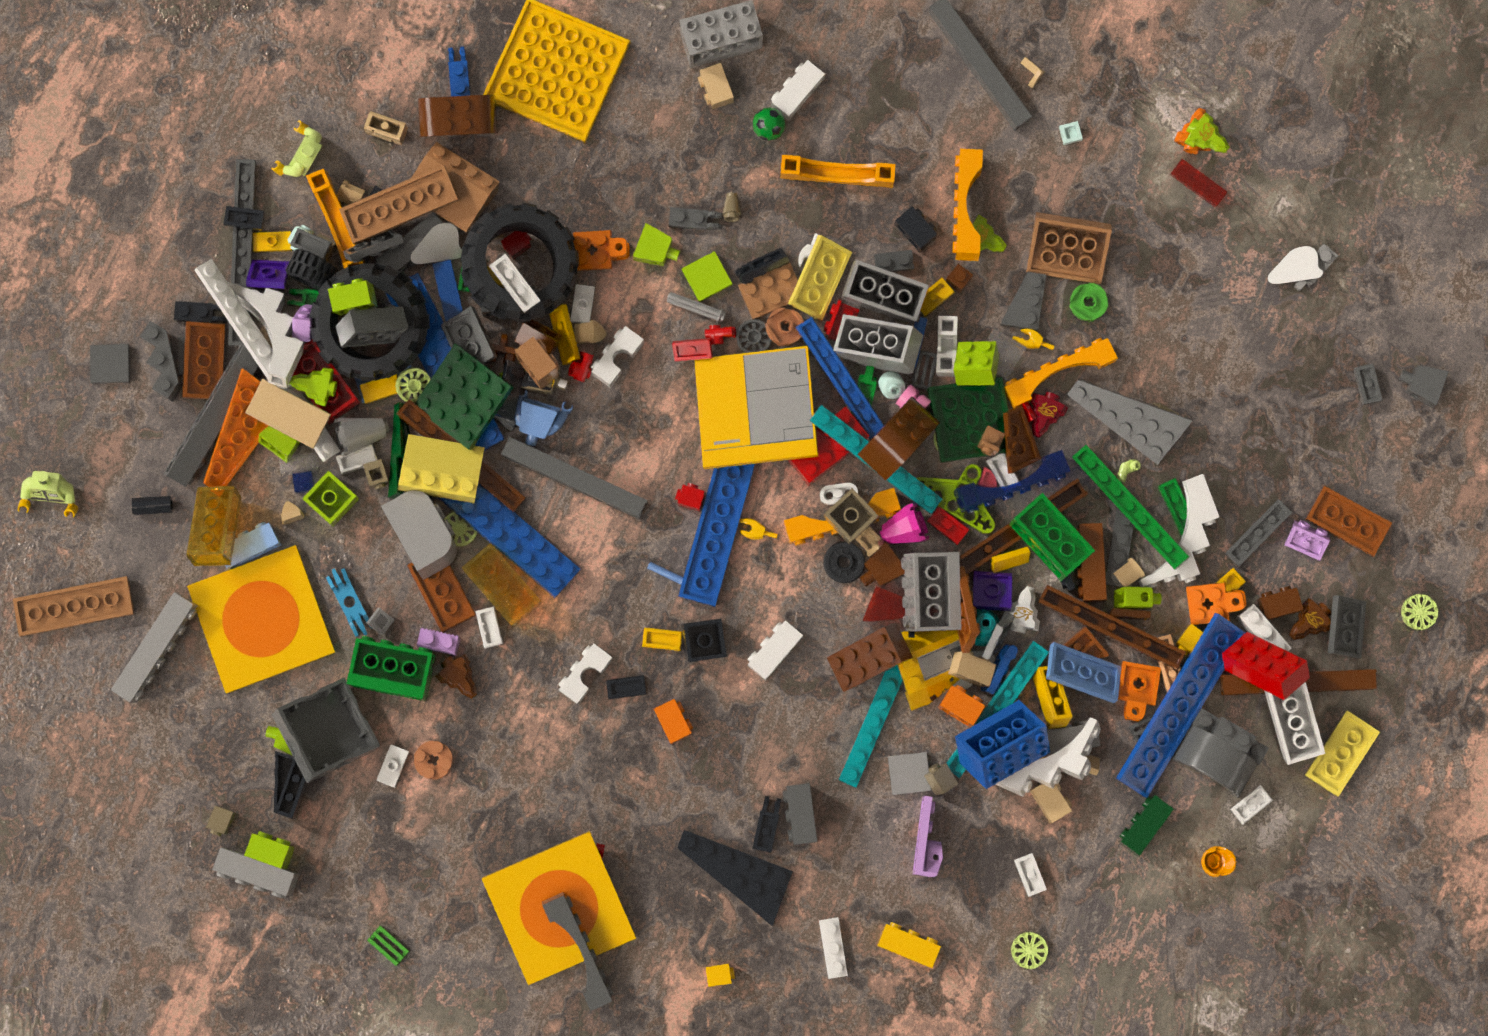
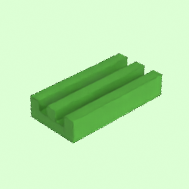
[367,925,410,966]

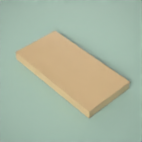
[245,379,331,449]

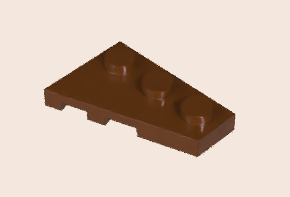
[1003,406,1041,474]

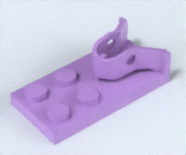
[912,796,943,877]

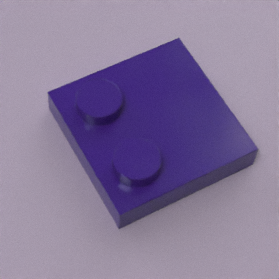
[246,260,290,289]
[972,571,1012,611]

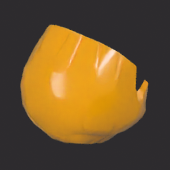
[1201,846,1236,877]

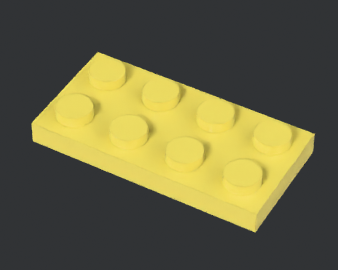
[788,235,852,320]
[1305,710,1380,797]

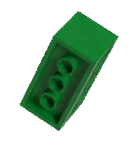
[1009,493,1095,581]
[346,636,436,702]

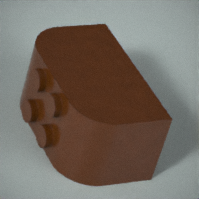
[418,95,498,137]
[858,396,940,481]

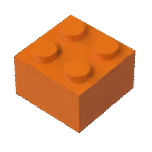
[938,685,985,728]

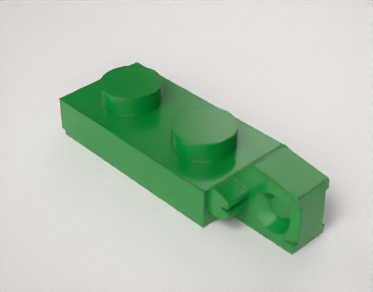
[851,365,877,416]

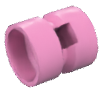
[895,385,931,409]

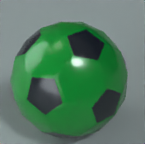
[753,107,786,141]

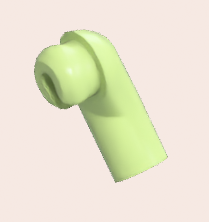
[1117,459,1141,483]

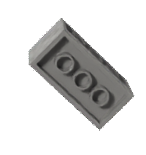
[679,0,763,68]
[901,552,961,631]

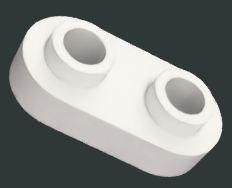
[820,483,858,505]

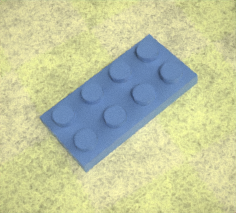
[1046,642,1121,703]

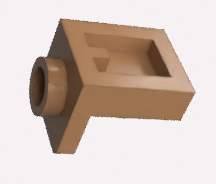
[978,426,1005,456]

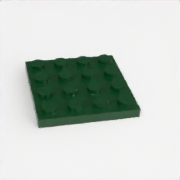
[415,343,514,450]
[927,377,1008,463]

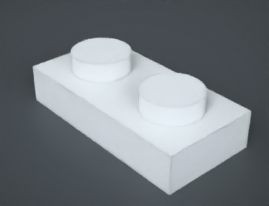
[1014,853,1047,897]

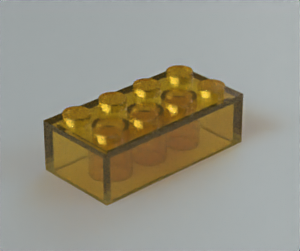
[186,486,242,566]
[461,543,542,628]

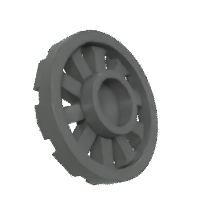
[736,319,771,353]

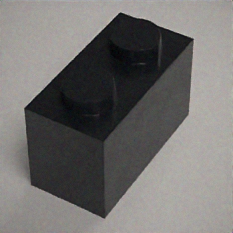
[894,206,937,252]

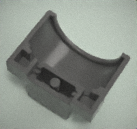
[1172,708,1269,798]

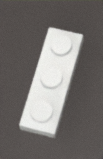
[489,254,540,313]
[819,917,848,979]

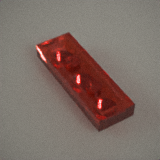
[1170,159,1227,208]

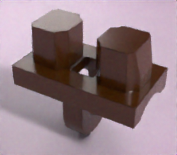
[490,334,517,365]

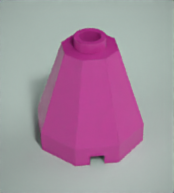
[880,503,929,544]

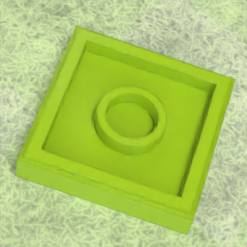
[681,251,733,302]

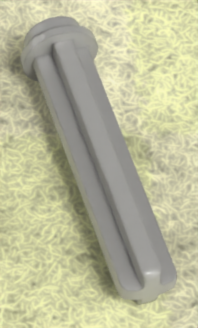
[667,292,726,323]

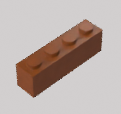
[1076,523,1107,602]

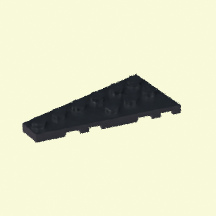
[677,830,793,926]

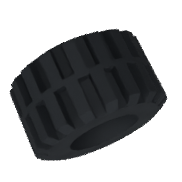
[285,249,339,291]

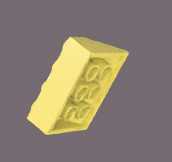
[398,434,484,503]

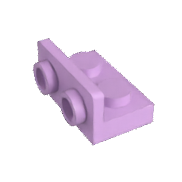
[1285,520,1330,561]

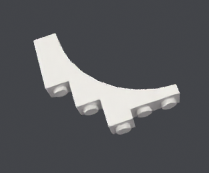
[228,282,303,388]
[1138,474,1219,588]
[996,717,1101,797]

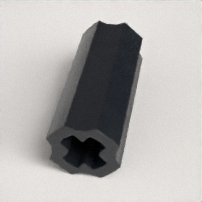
[131,496,173,515]

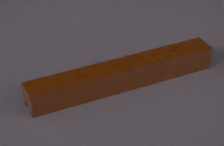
[959,478,1088,575]
[1038,585,1186,671]
[1219,669,1377,696]

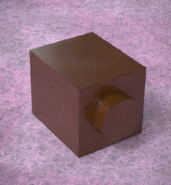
[946,263,973,294]

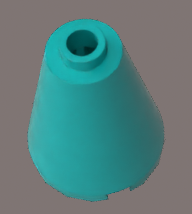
[975,609,1000,647]

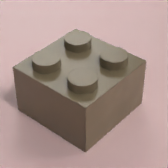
[823,488,879,545]

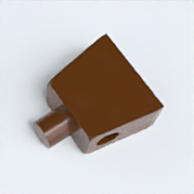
[859,542,905,587]

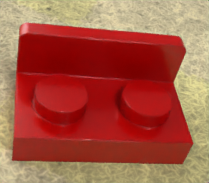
[823,300,860,342]

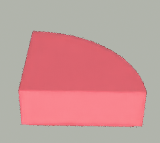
[978,467,997,491]

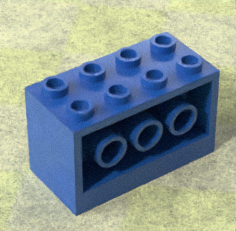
[955,700,1050,789]

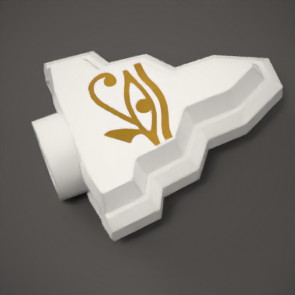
[1001,586,1040,634]

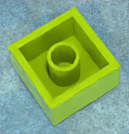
[328,278,378,315]
[953,341,999,385]
[302,470,359,527]
[244,831,295,869]

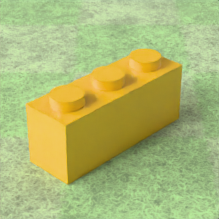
[1033,666,1072,729]
[877,922,941,968]

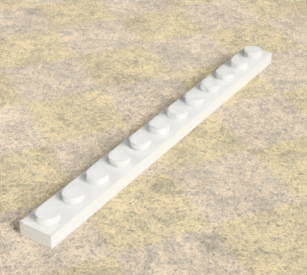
[195,259,340,462]

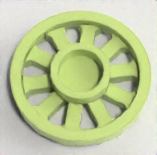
[395,367,431,403]
[444,512,477,547]
[1401,594,1438,630]
[1011,932,1048,969]

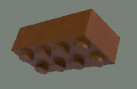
[827,623,913,692]

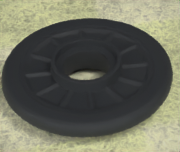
[823,541,865,583]

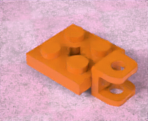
[573,230,630,271]
[1186,582,1247,625]
[1118,661,1161,722]

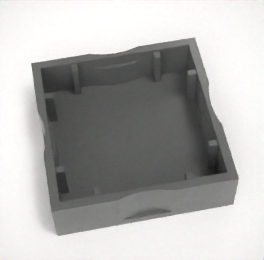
[271,677,380,783]

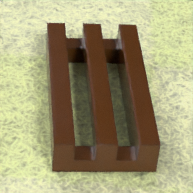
[1110,608,1151,620]

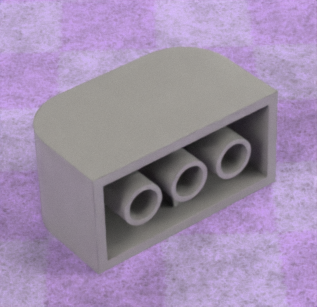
[841,260,929,323]
[833,314,923,374]
[381,490,457,580]

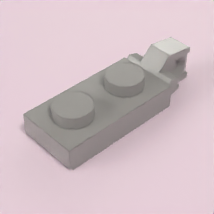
[1293,244,1338,291]

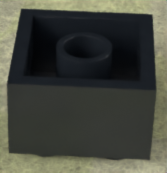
[681,618,727,662]

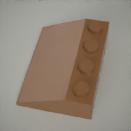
[412,142,500,232]
[1026,212,1112,284]

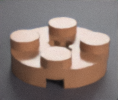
[765,308,804,347]
[414,741,453,780]

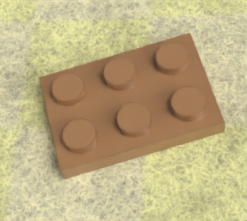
[738,263,798,319]

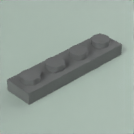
[1225,499,1292,567]
[1105,509,1134,588]

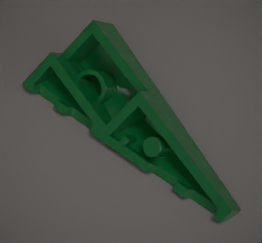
[388,402,432,499]

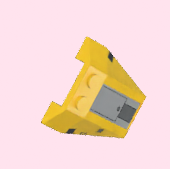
[898,630,972,711]

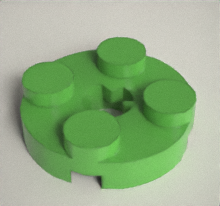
[1069,283,1108,322]

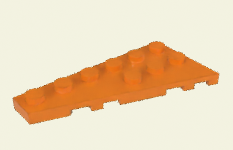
[203,368,269,495]

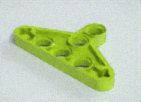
[916,464,995,535]

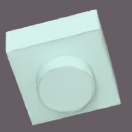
[1059,121,1083,145]

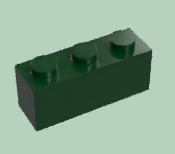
[1119,795,1174,856]

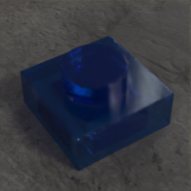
[292,471,314,493]

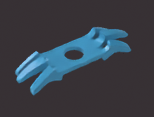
[326,568,373,637]

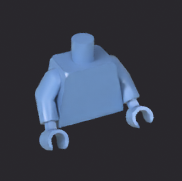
[514,390,573,446]

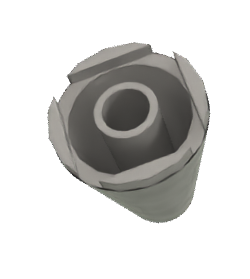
[334,418,389,456]

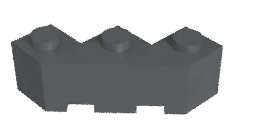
[140,321,182,402]

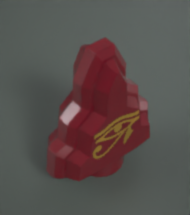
[1030,392,1069,438]

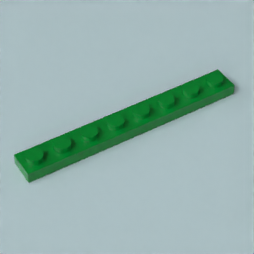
[1072,445,1189,570]

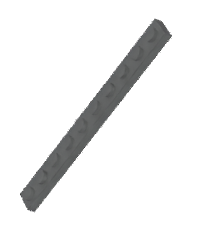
[228,159,256,347]

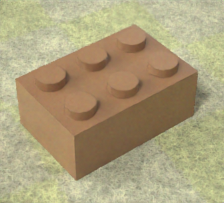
[515,336,559,390]

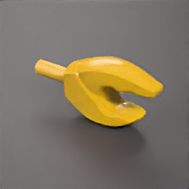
[1012,328,1054,350]
[739,518,778,540]

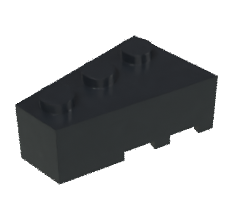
[274,751,308,819]

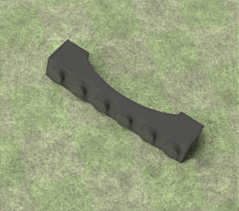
[542,892,614,1011]

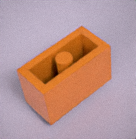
[654,699,693,744]

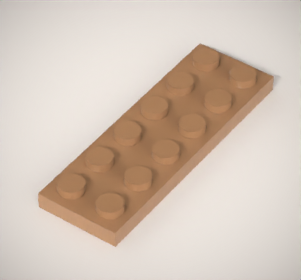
[339,165,459,245]
[13,576,135,637]

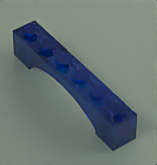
[953,450,1070,514]

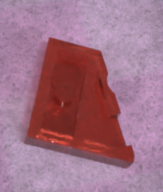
[862,586,905,622]

